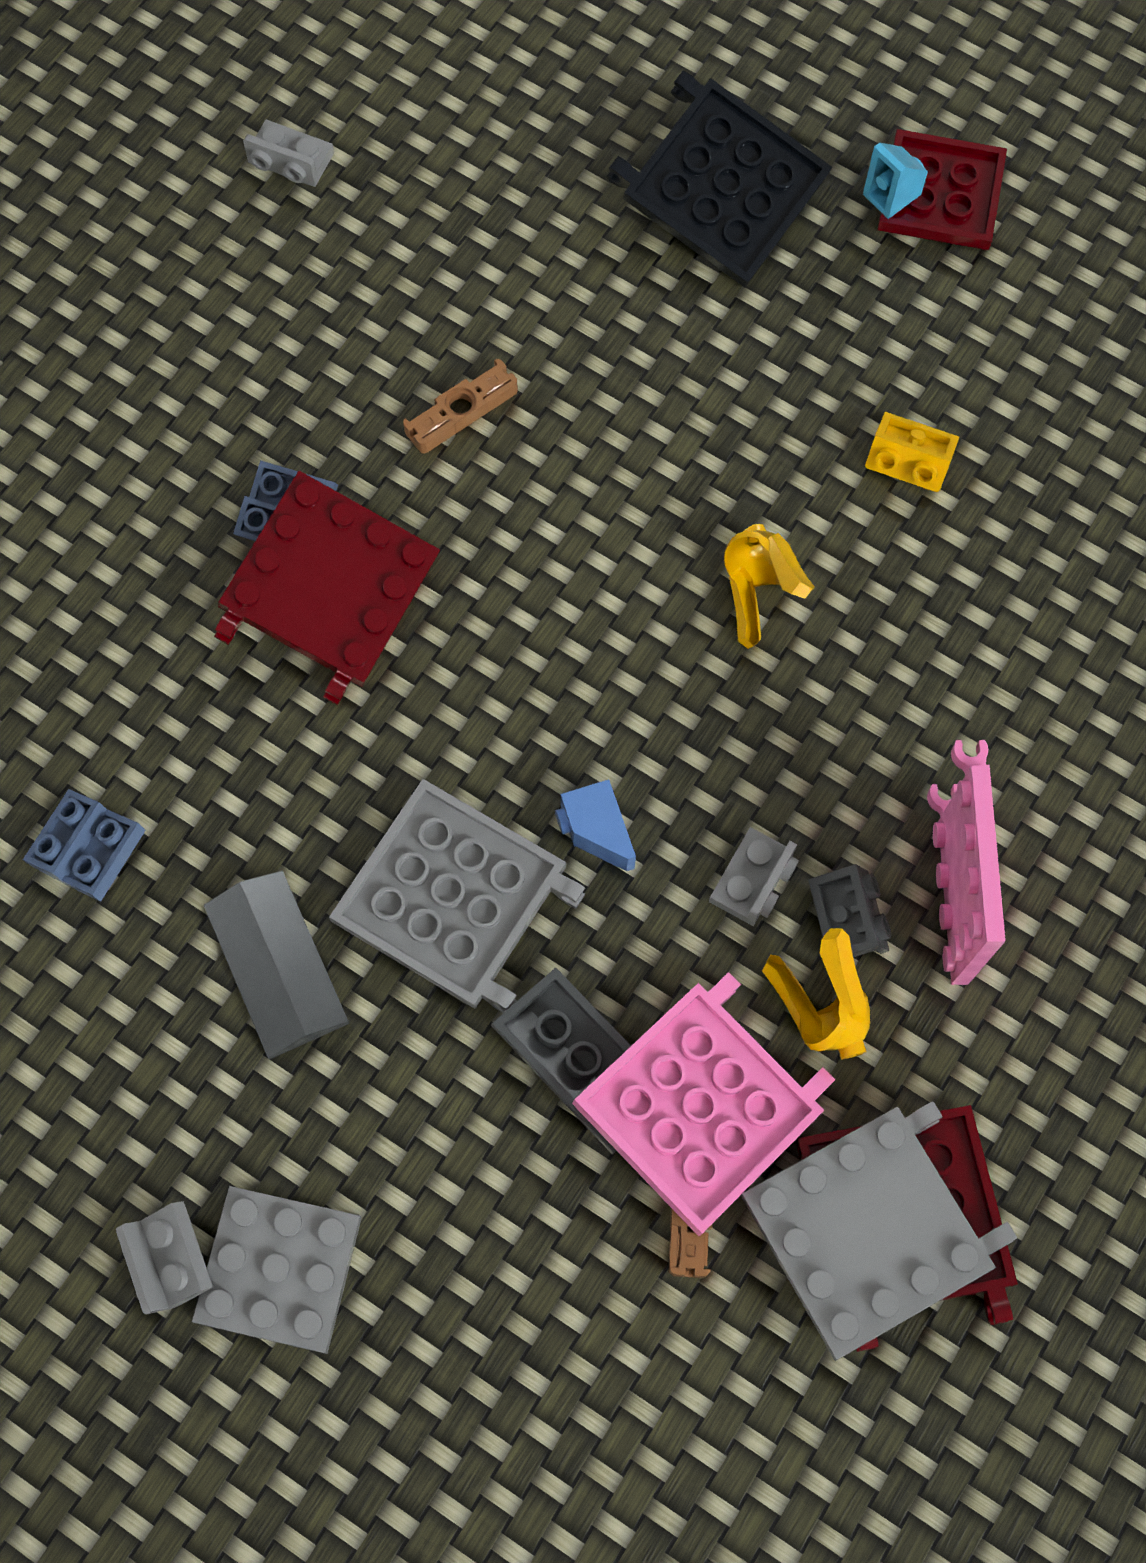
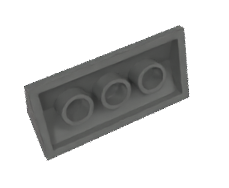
[204,870,350,1060]
[491,967,631,1155]

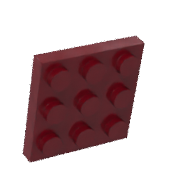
[877,129,1007,250]

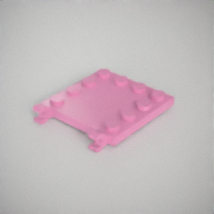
[927,740,1005,985]
[572,972,835,1236]

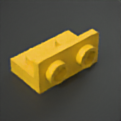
[865,412,959,492]

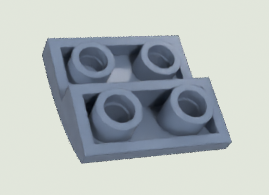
[233,460,338,541]
[23,789,146,902]

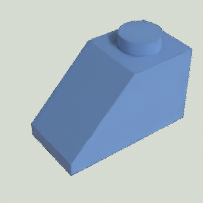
[555,779,636,871]

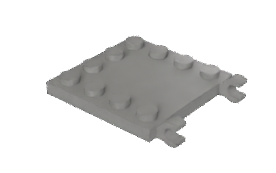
[329,779,585,1013]
[741,1101,1017,1361]

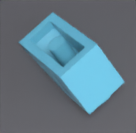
[863,143,928,219]

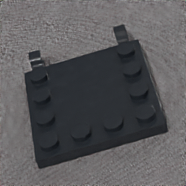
[606,71,833,288]

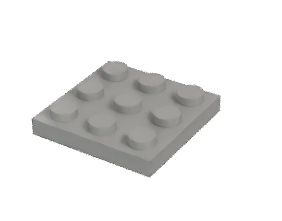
[192,1186,362,1354]

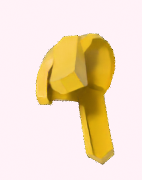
[724,524,815,649]
[762,928,870,1060]

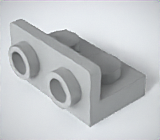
[243,119,334,187]
[709,827,799,926]
[116,1201,213,1314]

